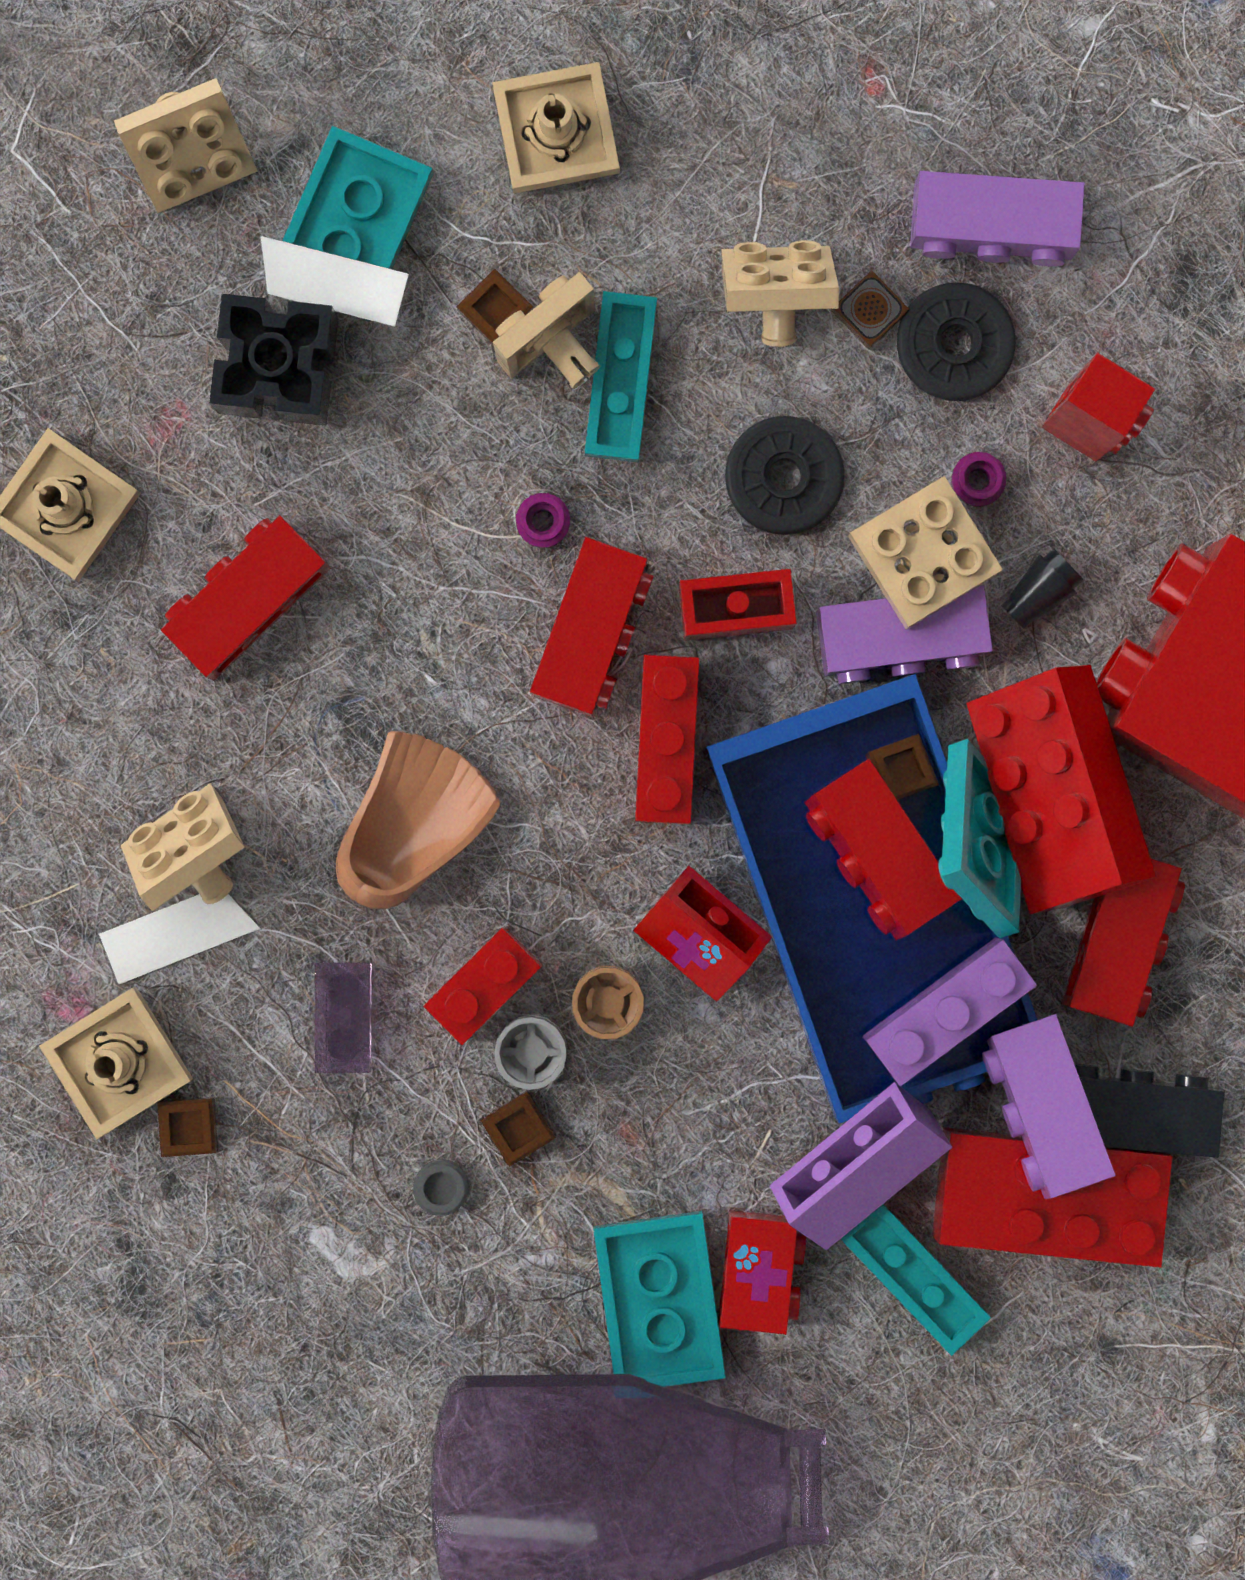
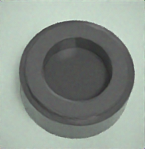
[413,1159,469,1216]

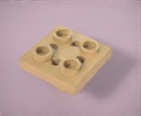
[492,62,620,194]
[114,78,258,213]
[721,240,839,347]
[493,272,600,389]
[0,428,141,582]
[848,476,1003,630]
[121,783,245,911]
[39,987,194,1140]

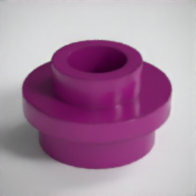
[951,452,1006,507]
[516,493,570,548]

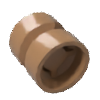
[572,965,644,1039]

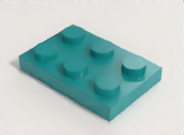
[282,126,434,322]
[938,739,1021,938]
[593,1211,726,1394]

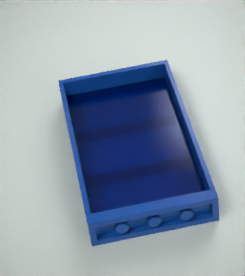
[705,674,1038,1124]

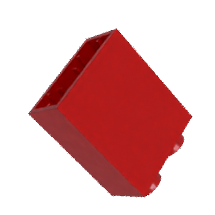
[1096,534,1245,820]

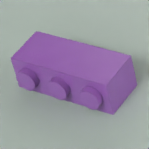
[910,171,1085,267]
[816,586,993,684]
[862,937,1037,1087]
[982,1014,1116,1199]
[770,1082,952,1250]

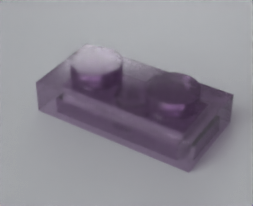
[315,962,372,1073]

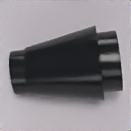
[1001,548,1084,629]

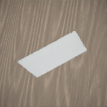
[261,236,409,327]
[99,894,261,984]

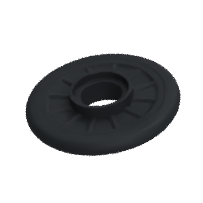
[897,282,1016,401]
[725,416,845,535]

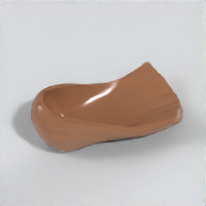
[336,731,500,909]

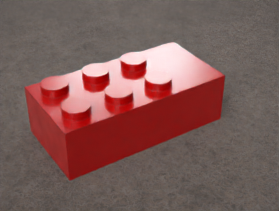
[966,665,1157,915]
[932,1127,1173,1268]

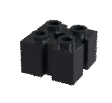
[209,294,339,426]

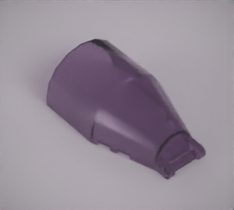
[431,1374,829,1580]

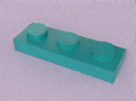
[584,291,657,463]
[841,1204,991,1356]

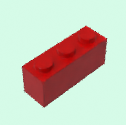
[1041,352,1155,462]
[161,515,331,681]
[530,537,654,717]
[635,655,699,825]
[804,759,962,940]
[1061,859,1185,1027]

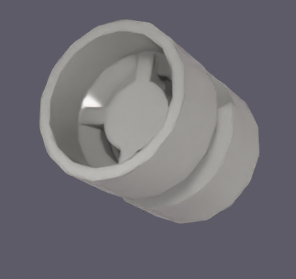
[494,1013,568,1090]

